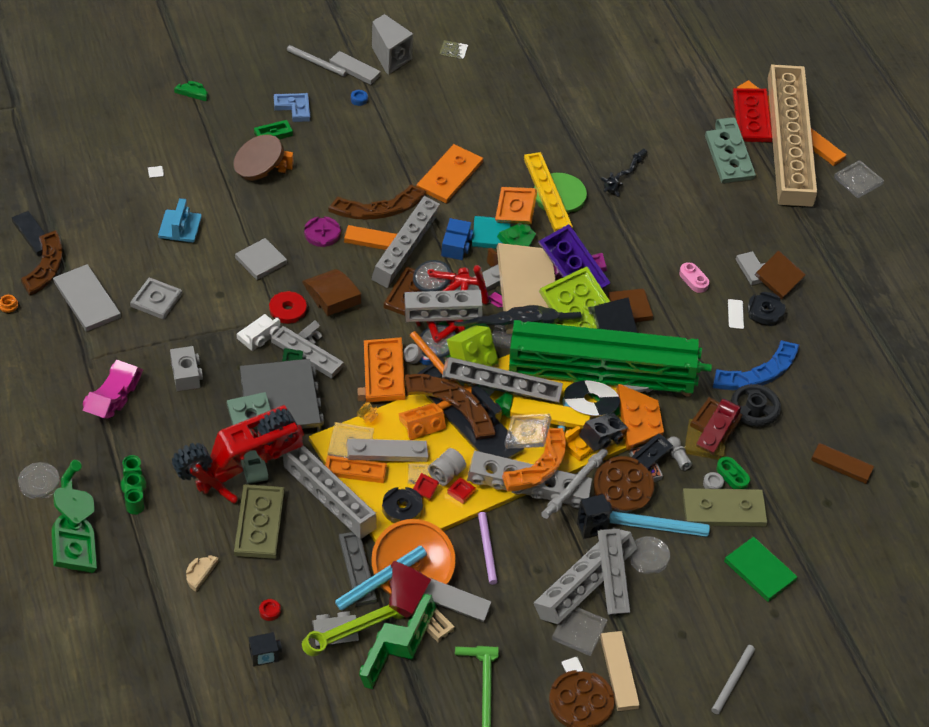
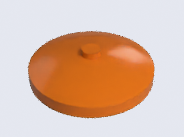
[372,519,455,601]

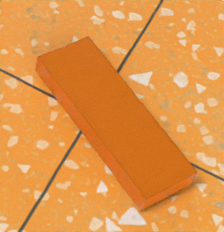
[344,225,397,250]
[325,455,387,483]

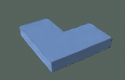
[274,93,310,122]

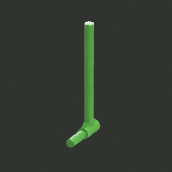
[455,646,498,727]

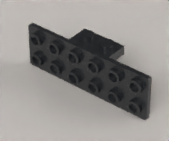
[426,378,524,459]

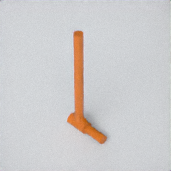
[410,331,473,410]

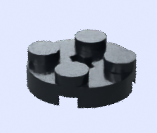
[747,292,785,326]
[382,487,423,523]

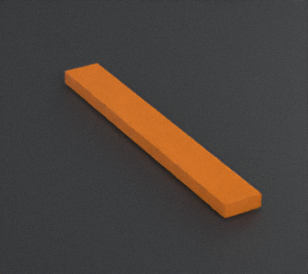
[737,80,846,166]

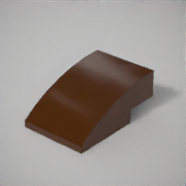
[302,269,361,316]

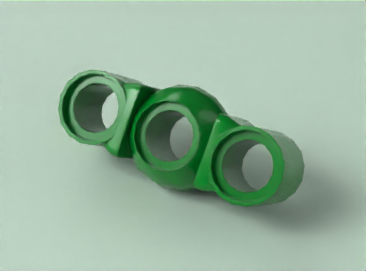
[120,455,147,515]

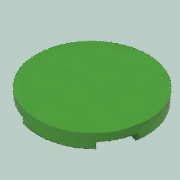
[534,173,587,213]

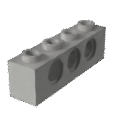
[405,290,482,322]

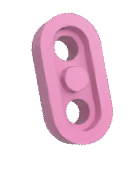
[679,263,709,293]

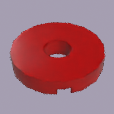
[269,291,307,324]

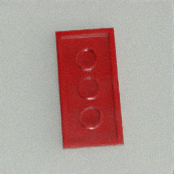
[733,88,772,142]

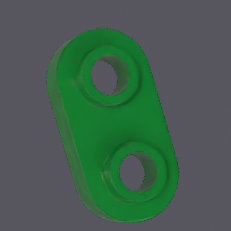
[716,457,750,489]

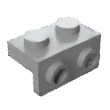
[312,611,359,646]

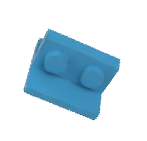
[158,198,202,242]

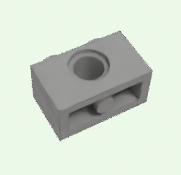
[170,346,203,391]

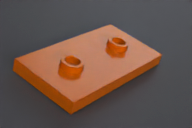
[416,144,483,203]
[364,337,405,403]

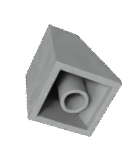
[372,14,413,75]

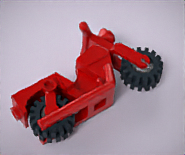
[172,405,304,503]

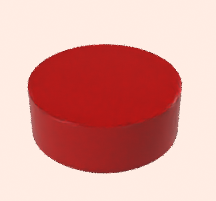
[259,599,281,621]

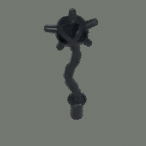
[601,149,647,197]

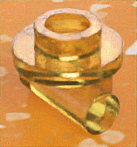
[357,402,378,423]

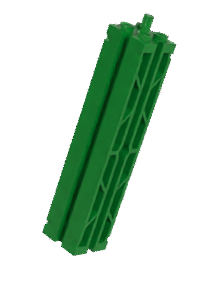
[509,320,712,394]

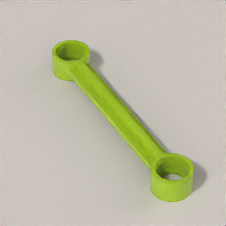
[302,604,404,656]

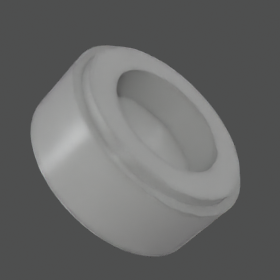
[403,344,422,364]
[703,472,724,489]

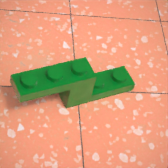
[359,594,436,689]

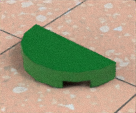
[174,81,207,101]

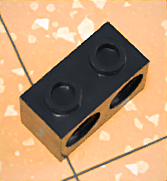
[579,412,628,451]
[577,494,612,539]

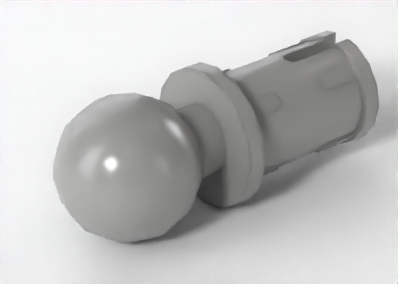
[667,436,692,470]

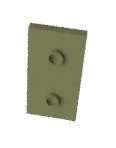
[234,484,284,559]
[682,488,767,527]

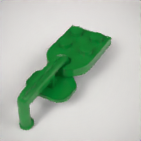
[52,460,97,573]

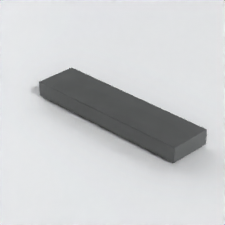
[339,532,377,607]

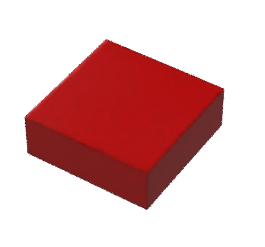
[413,473,439,501]
[447,477,476,504]

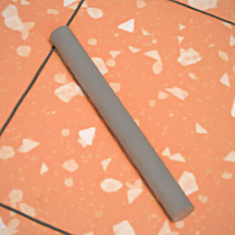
[287,45,347,77]
[711,645,755,714]

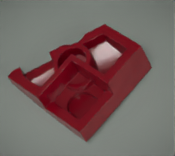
[389,561,431,618]

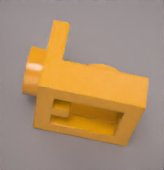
[565,426,593,462]

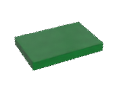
[724,536,798,602]

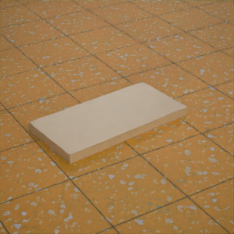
[497,243,559,334]

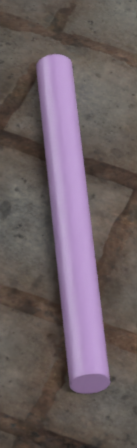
[478,512,497,585]

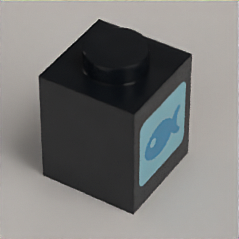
[248,632,282,667]

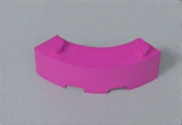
[83,360,143,418]

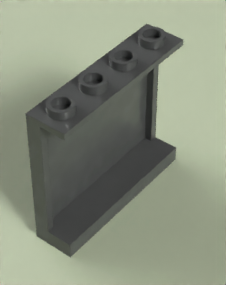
[240,359,324,434]

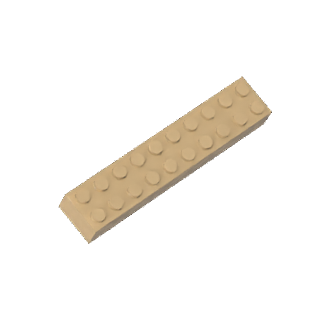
[768,65,817,206]

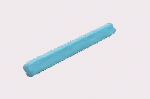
[609,511,710,536]
[335,546,427,610]

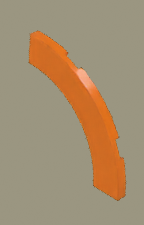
[502,428,566,492]

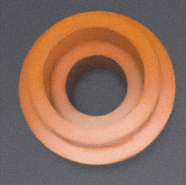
[0,295,18,312]

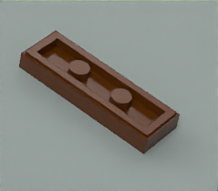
[811,443,874,484]

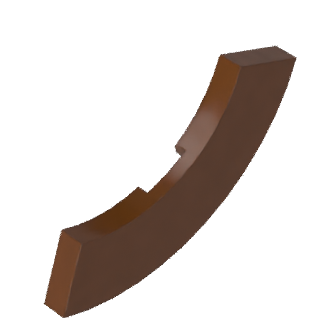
[21,230,62,296]

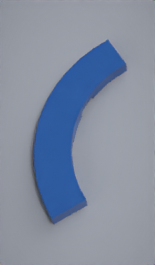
[712,341,799,390]

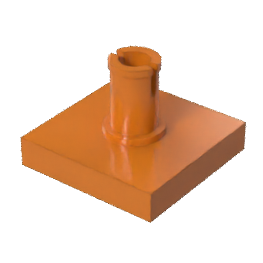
[495,187,537,224]

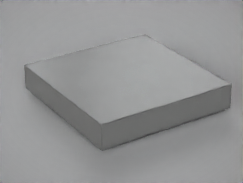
[235,238,287,280]
[130,277,182,319]

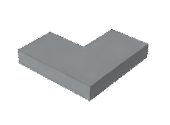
[736,251,765,285]

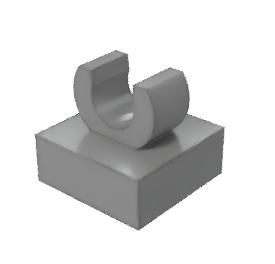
[298,320,322,344]

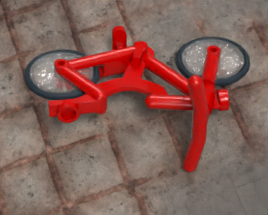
[413,260,489,359]

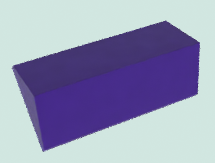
[538,224,610,290]

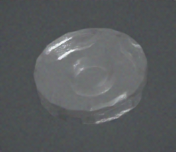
[18,462,60,499]
[629,536,670,574]

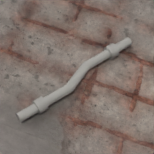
[542,449,608,519]

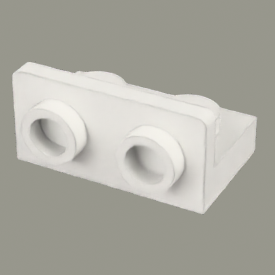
[237,314,280,351]

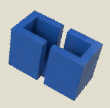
[441,218,473,260]

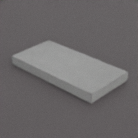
[53,264,121,332]

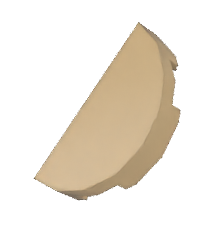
[186,555,219,592]

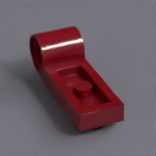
[696,398,741,455]

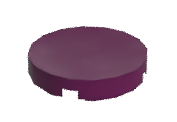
[304,217,340,247]

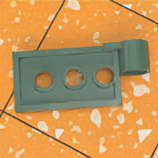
[705,117,756,183]
[227,392,283,484]

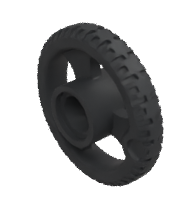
[731,384,781,427]

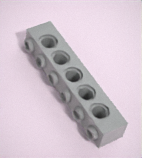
[371,196,440,288]
[442,357,563,404]
[283,446,376,539]
[467,450,592,508]
[534,528,637,624]

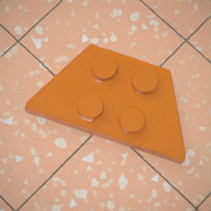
[616,384,664,450]

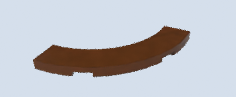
[328,185,426,220]
[405,374,495,440]

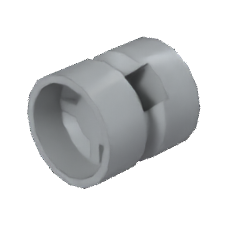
[428,448,466,486]

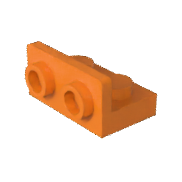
[398,402,446,439]

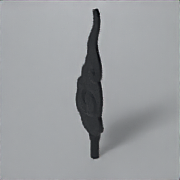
[454,305,582,326]

